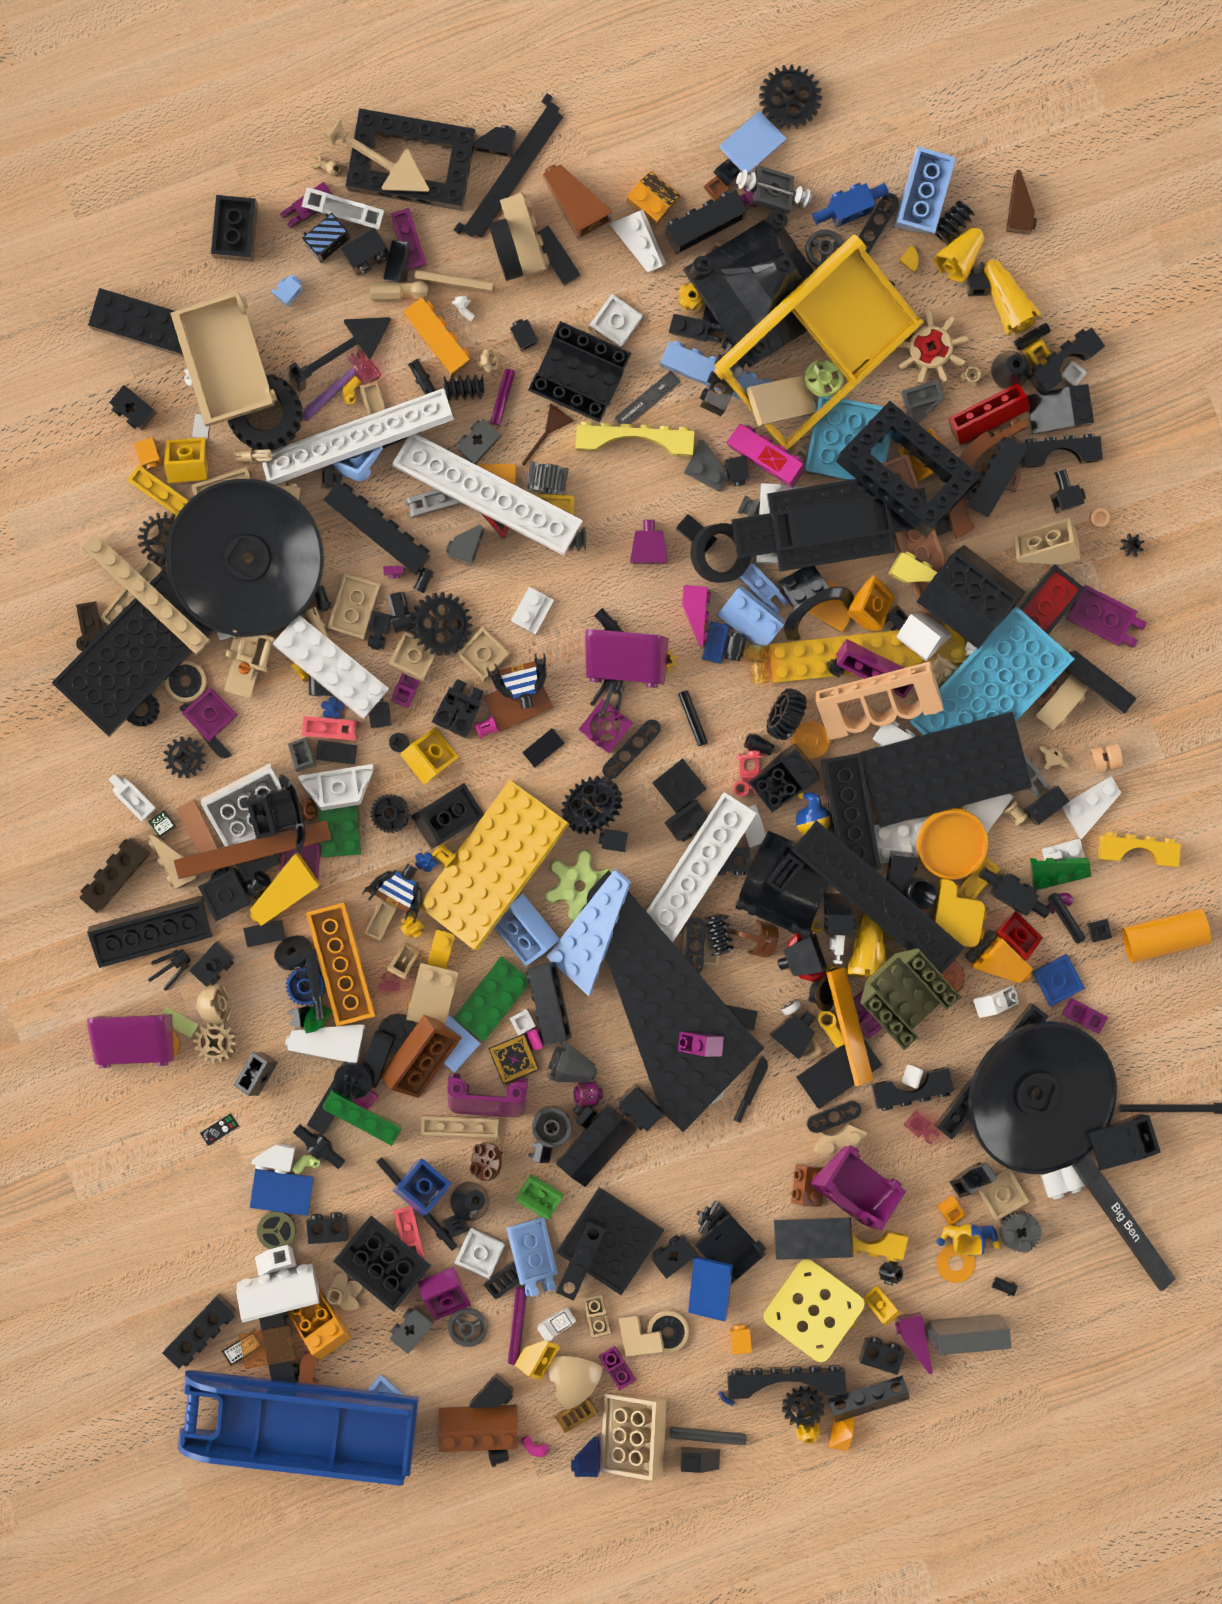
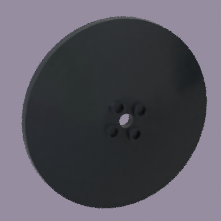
[166,479,324,637]
[968,1021,1117,1174]

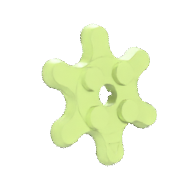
[545,850,613,922]

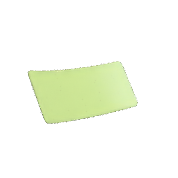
[162,1007,198,1038]

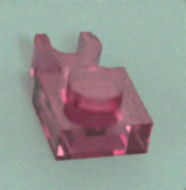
[348,349,381,385]
[903,1110,939,1144]

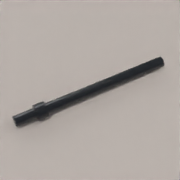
[1120,1102,1222,1114]
[376,1157,457,1251]

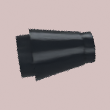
[744,733,774,755]

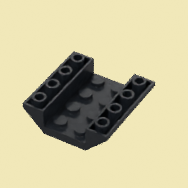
[528,321,631,423]
[916,545,1026,650]

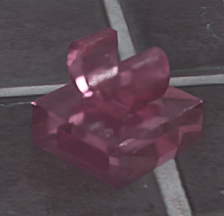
[379,973,400,991]

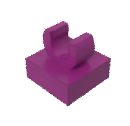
[740,186,760,208]

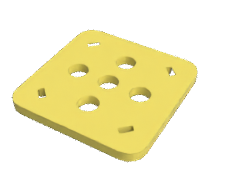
[764,1259,865,1362]

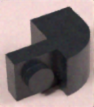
[950,1162,997,1198]

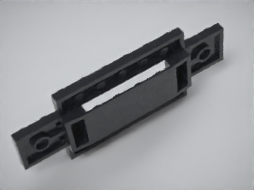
[731,479,927,572]

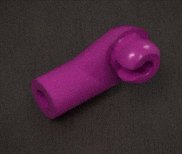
[1047,893,1074,914]

